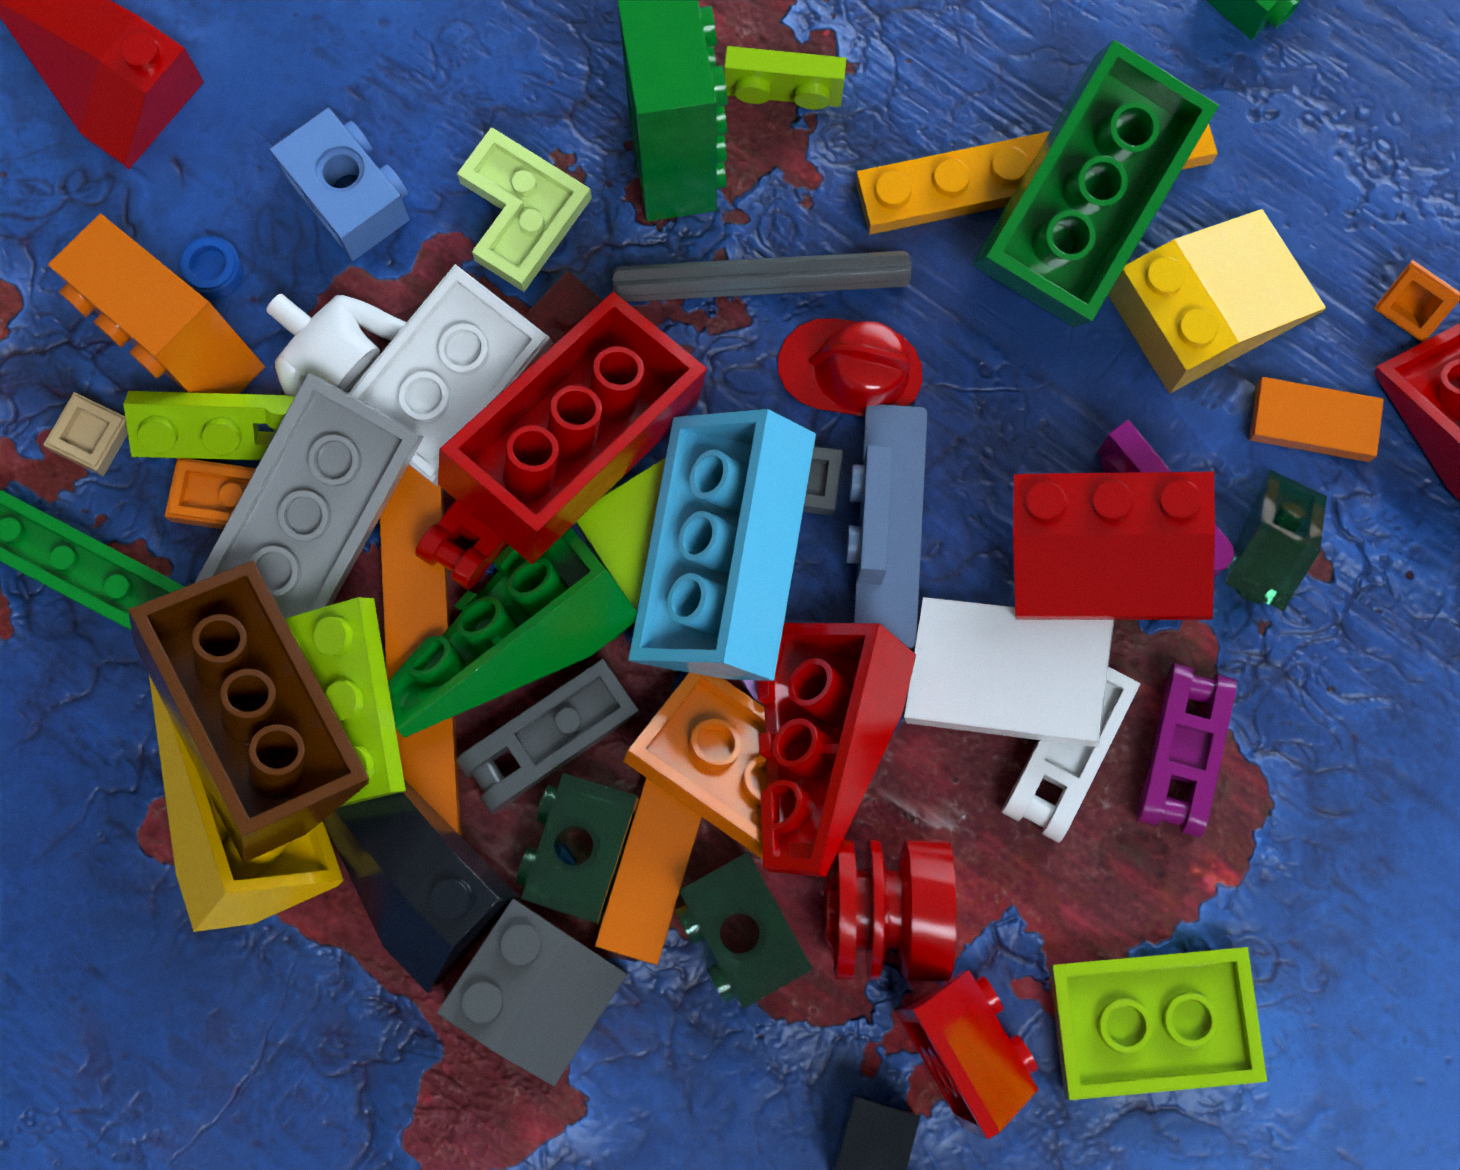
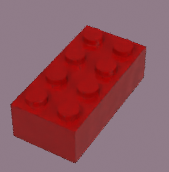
[438,291,707,564]

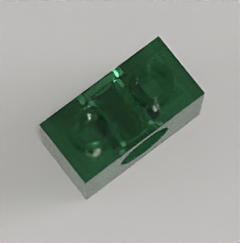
[516,773,639,926]
[674,852,813,1009]

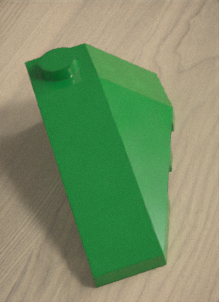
[388,528,637,738]

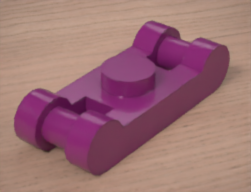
[1136,663,1237,838]

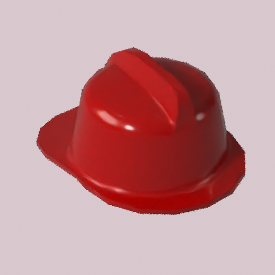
[778,318,922,418]

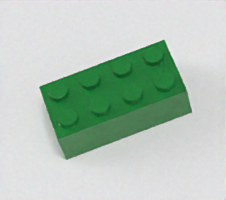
[617,0,728,222]
[972,39,1219,327]

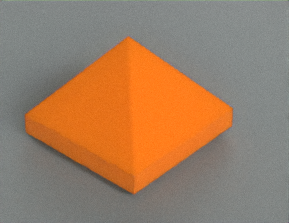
[1373,260,1460,342]

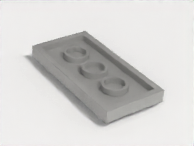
[195,373,424,618]

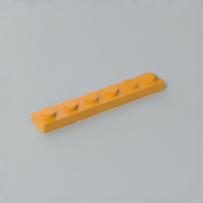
[855,124,1218,235]

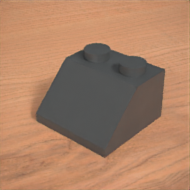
[437,899,627,1086]

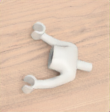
[266,294,407,396]

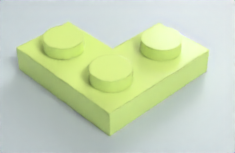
[457,127,592,292]

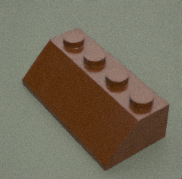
[128,560,369,863]

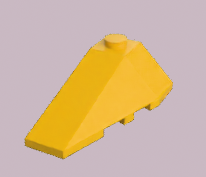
[149,675,344,932]

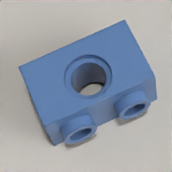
[270,107,410,262]

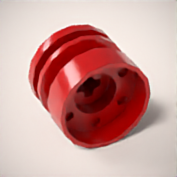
[824,839,957,981]

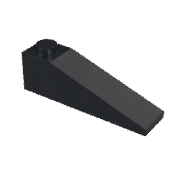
[323,779,520,993]

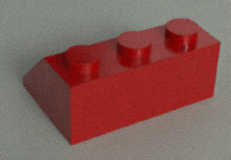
[1013,471,1215,620]

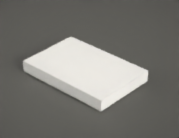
[348,264,553,486]
[904,597,1114,747]

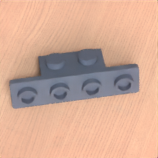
[846,404,927,650]

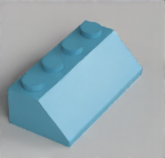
[628,409,816,681]

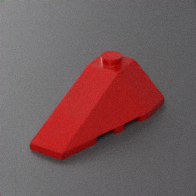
[0,0,204,170]
[757,623,916,877]

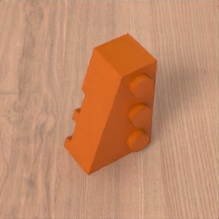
[47,213,265,394]

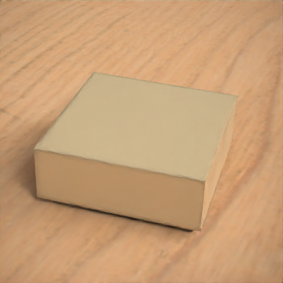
[43,392,128,477]

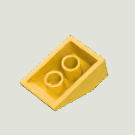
[1108,209,1326,394]

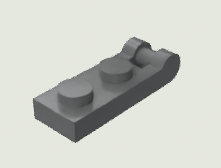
[456,659,640,814]

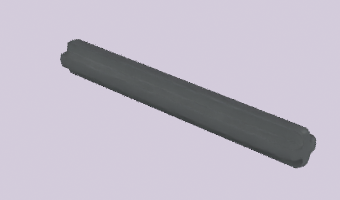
[612,251,912,302]

